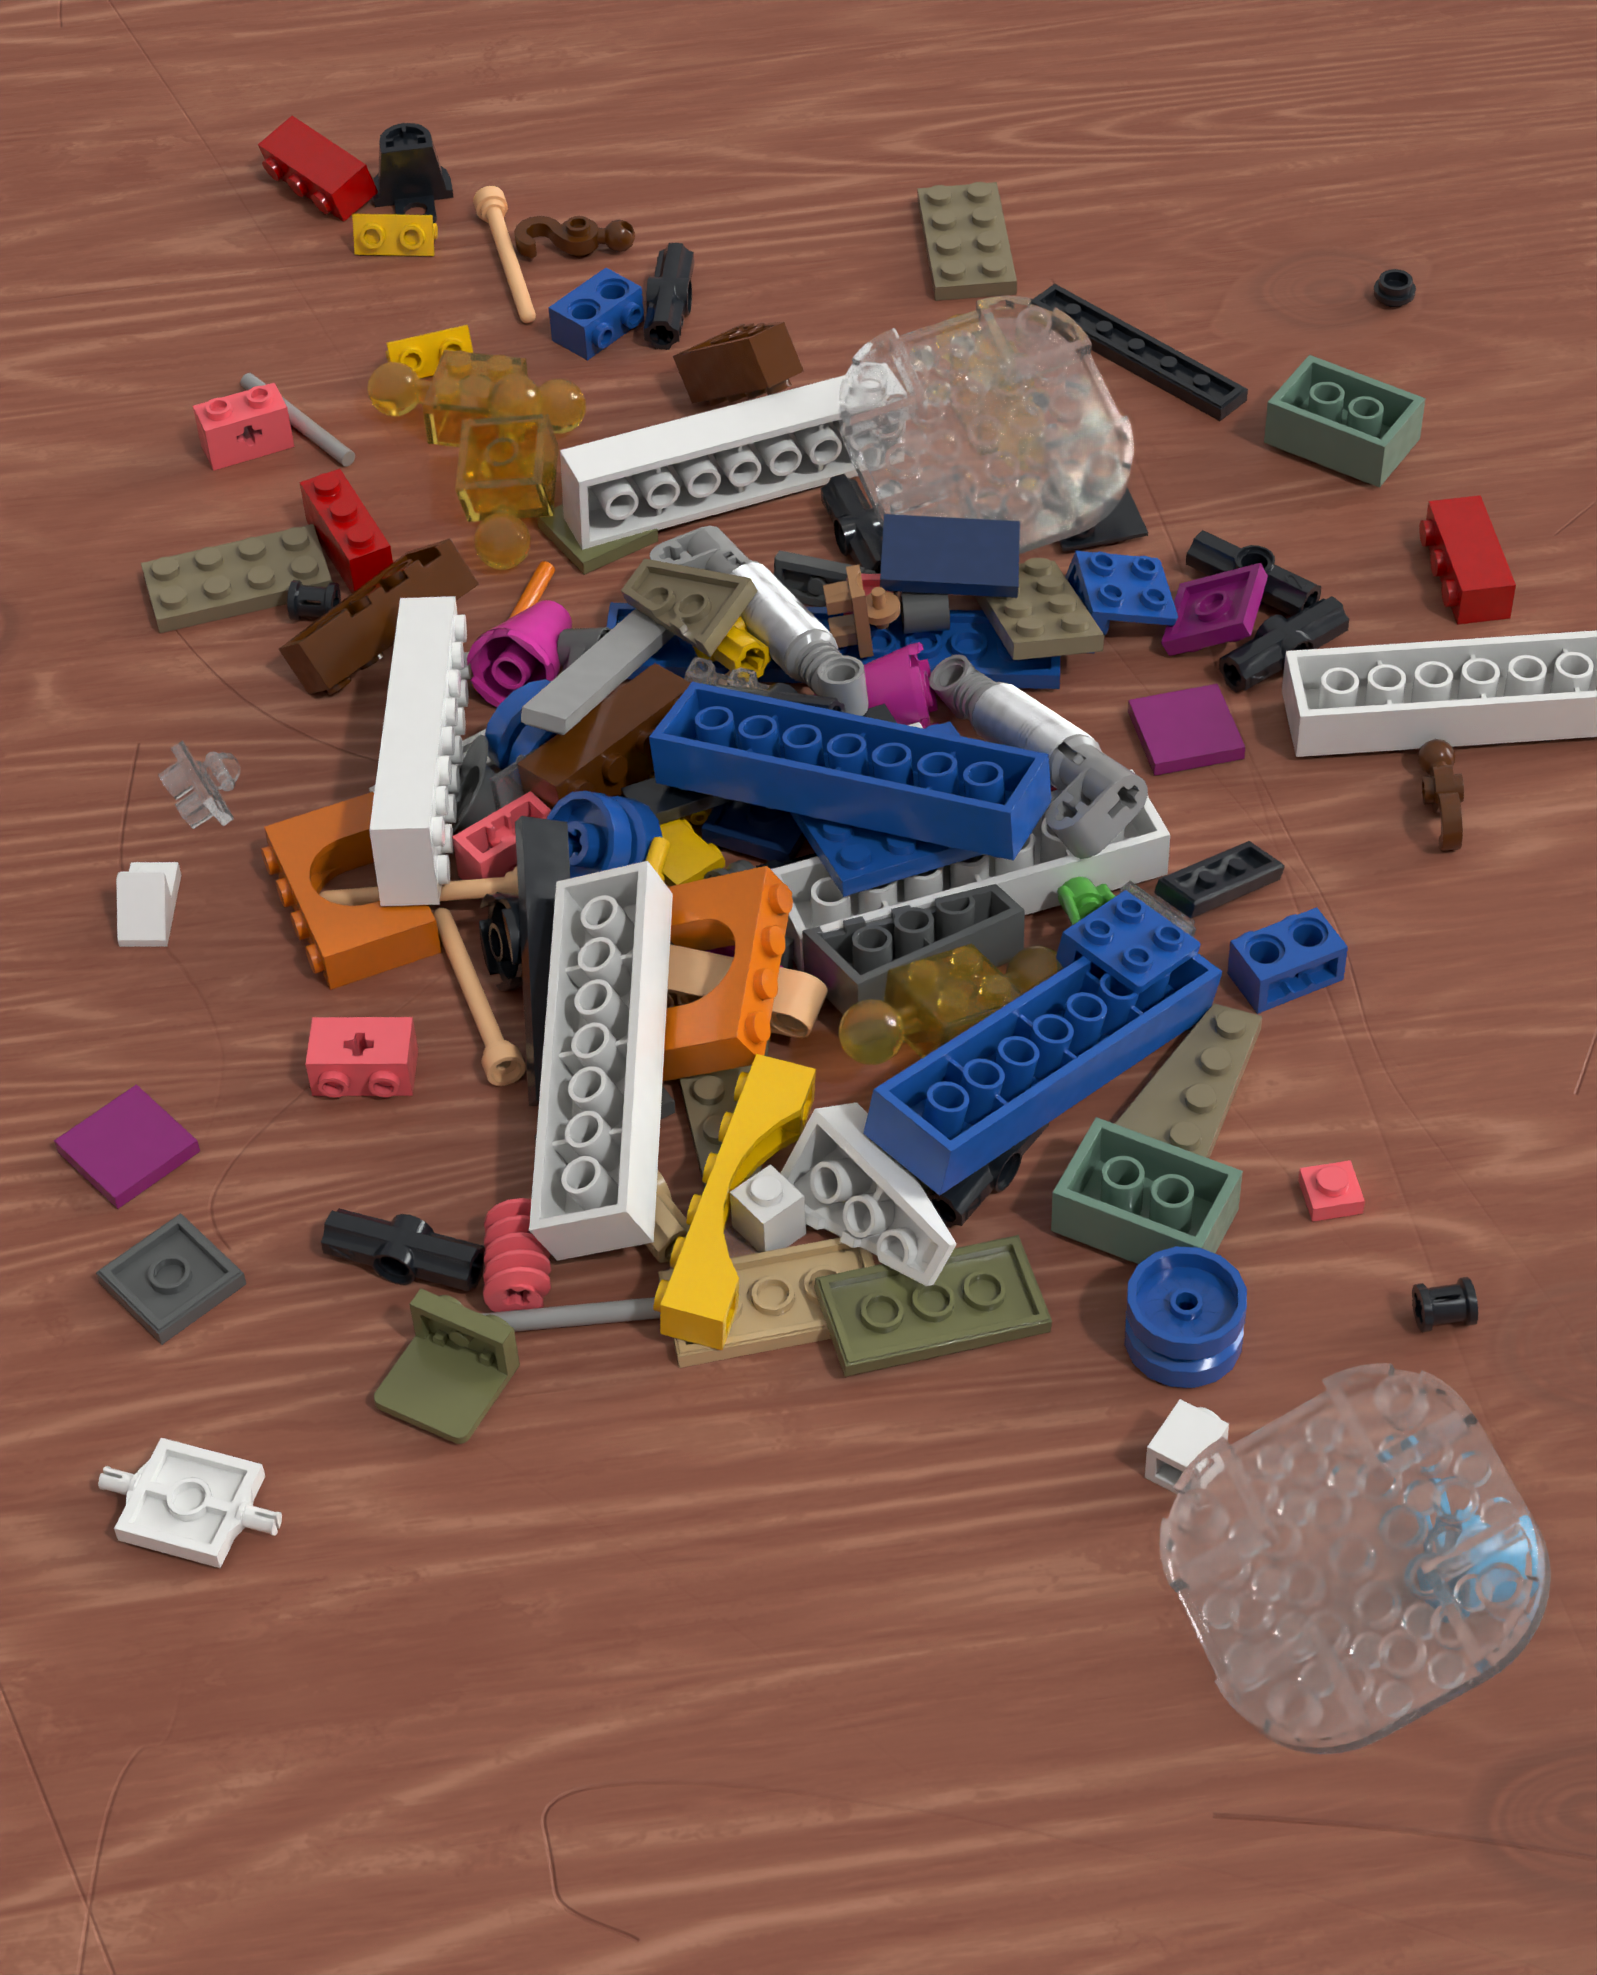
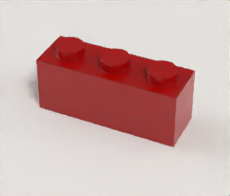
[258,115,378,222]
[299,468,393,593]
[1419,495,1516,625]

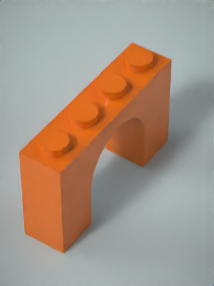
[261,792,441,990]
[663,866,793,1081]

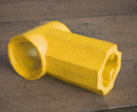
[693,616,771,681]

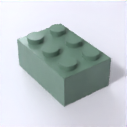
[1264,355,1426,488]
[1051,1117,1243,1264]

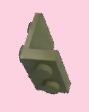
[374,1288,520,1444]

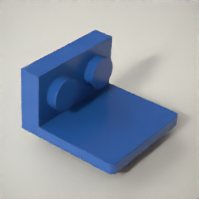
[1065,551,1178,654]
[1051,890,1201,994]

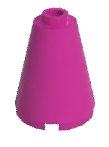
[467,600,572,707]
[814,642,939,729]

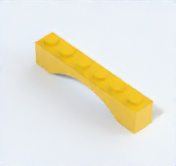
[653,1054,816,1350]

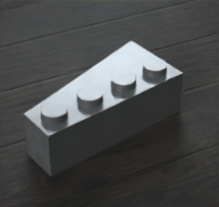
[802,884,1025,1030]

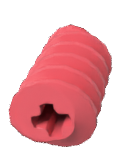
[483,1198,551,1312]

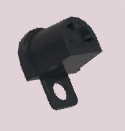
[373,123,454,223]

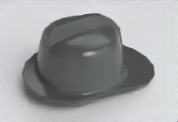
[448,735,512,833]

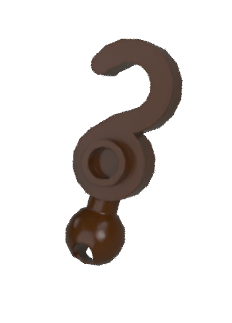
[514,216,635,258]
[1418,739,1464,851]

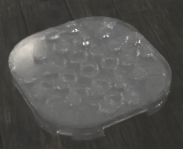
[839,296,1134,554]
[1159,1363,1551,1754]

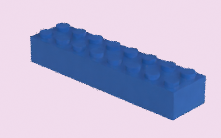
[649,682,1051,861]
[863,954,1223,1196]

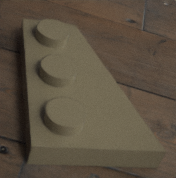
[621,558,758,657]

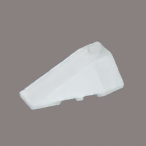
[780,1102,957,1286]

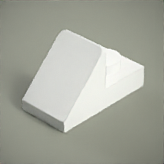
[116,862,181,947]

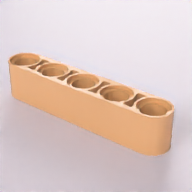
[667,944,828,1038]

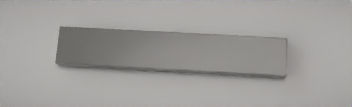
[521,609,675,735]

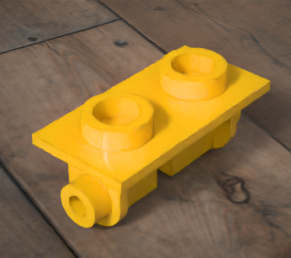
[352,214,438,256]
[385,325,476,384]

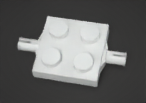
[98,1438,282,1568]

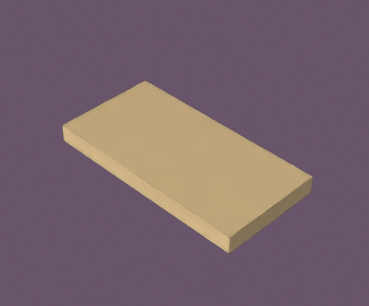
[658,1237,875,1368]

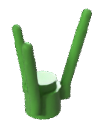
[1057,877,1116,926]

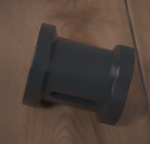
[287,580,341,621]
[1412,1277,1478,1333]

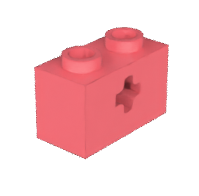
[193,383,295,471]
[452,791,551,899]
[305,1017,418,1098]

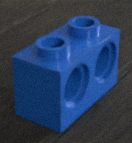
[548,268,644,361]
[1227,907,1348,1014]

